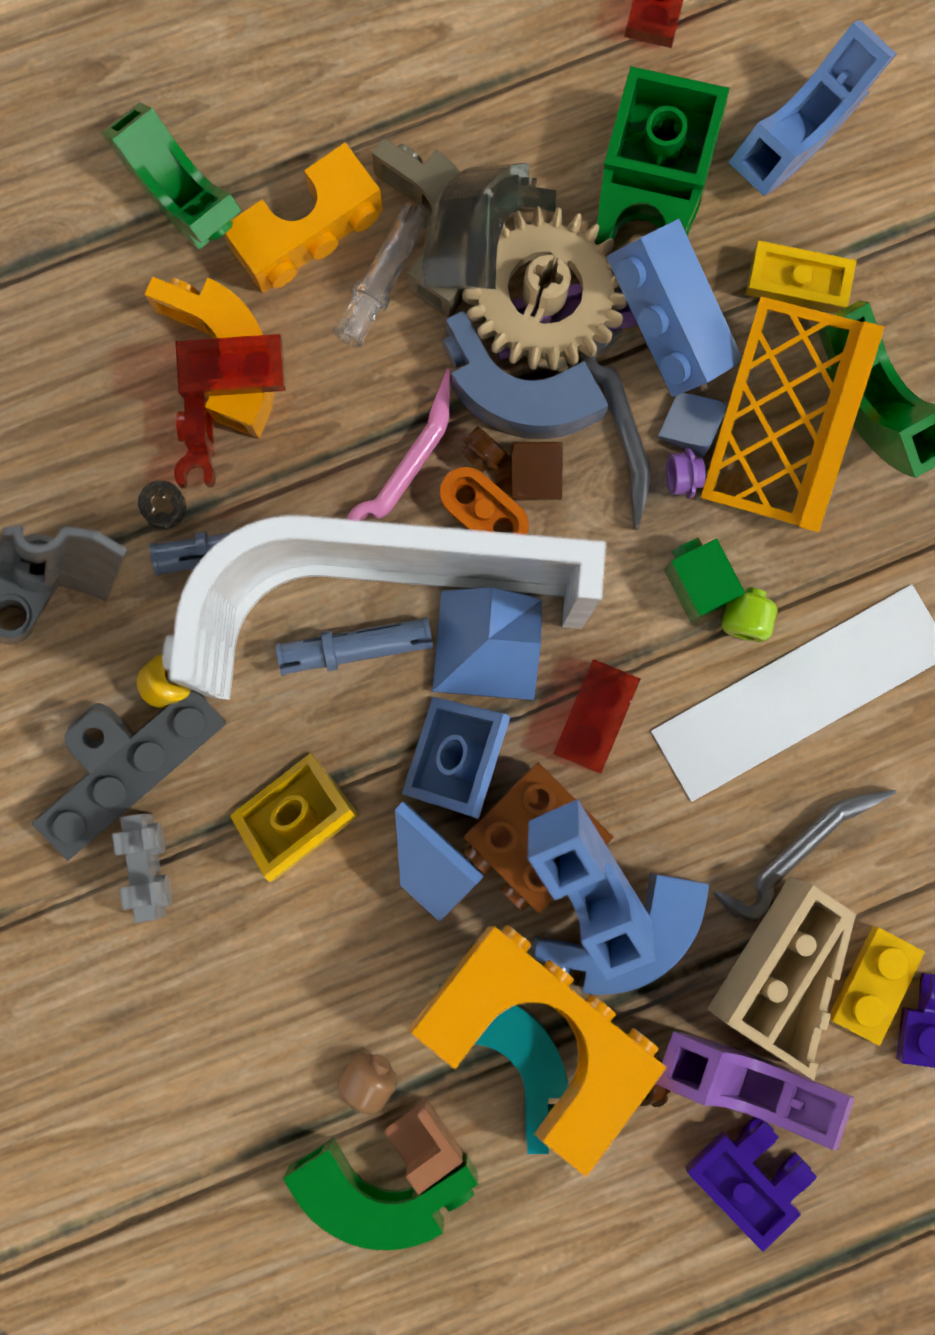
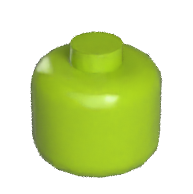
[721,587,778,642]

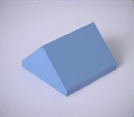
[402,697,511,818]

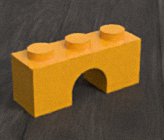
[224,143,383,294]

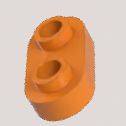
[440,467,529,535]

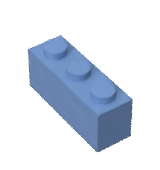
[606,219,742,397]

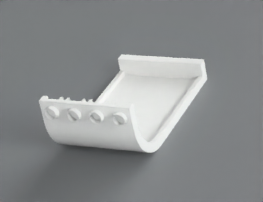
[163,516,606,700]

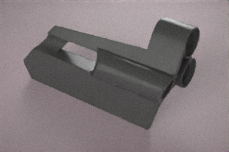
[0,525,127,645]

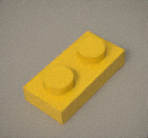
[745,240,857,313]
[830,926,925,1046]

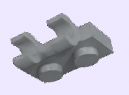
[112,814,172,923]

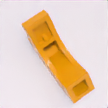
[144,276,275,439]

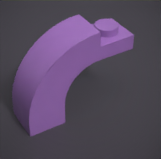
[655,1032,855,1150]

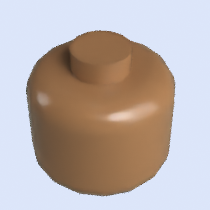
[337,1053,397,1115]

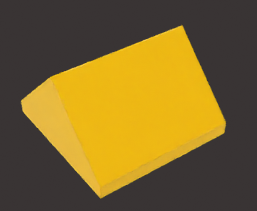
[230,753,360,882]

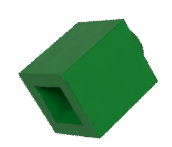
[664,538,745,623]

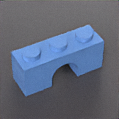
[528,799,656,981]

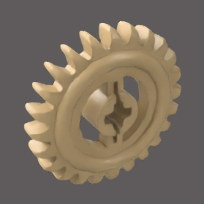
[462,206,628,370]

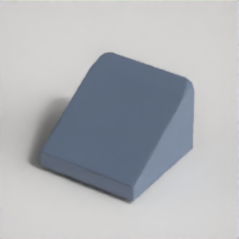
[657,393,728,458]

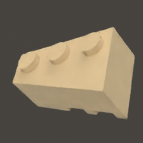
[707,877,856,1080]

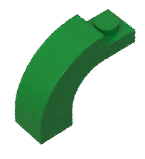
[101,102,242,250]
[815,300,935,478]
[283,1137,478,1251]

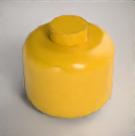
[136,653,191,708]

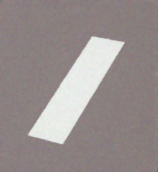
[651,584,935,802]

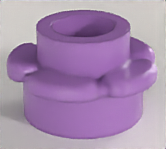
[666,448,705,499]

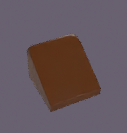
[511,442,563,501]

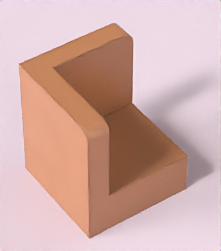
[385,1098,462,1195]

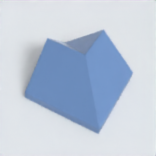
[433,587,542,701]
[395,802,484,922]

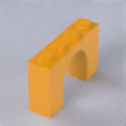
[407,925,667,1178]

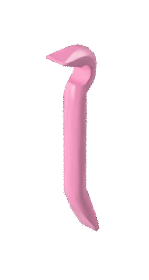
[346,369,450,521]

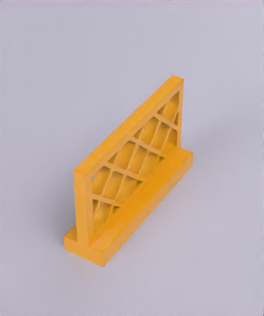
[700,296,885,533]

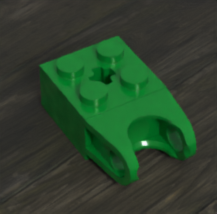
[595,66,730,245]

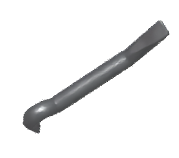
[581,328,651,530]
[713,790,897,921]

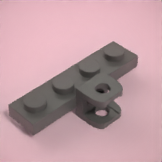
[32,690,226,861]

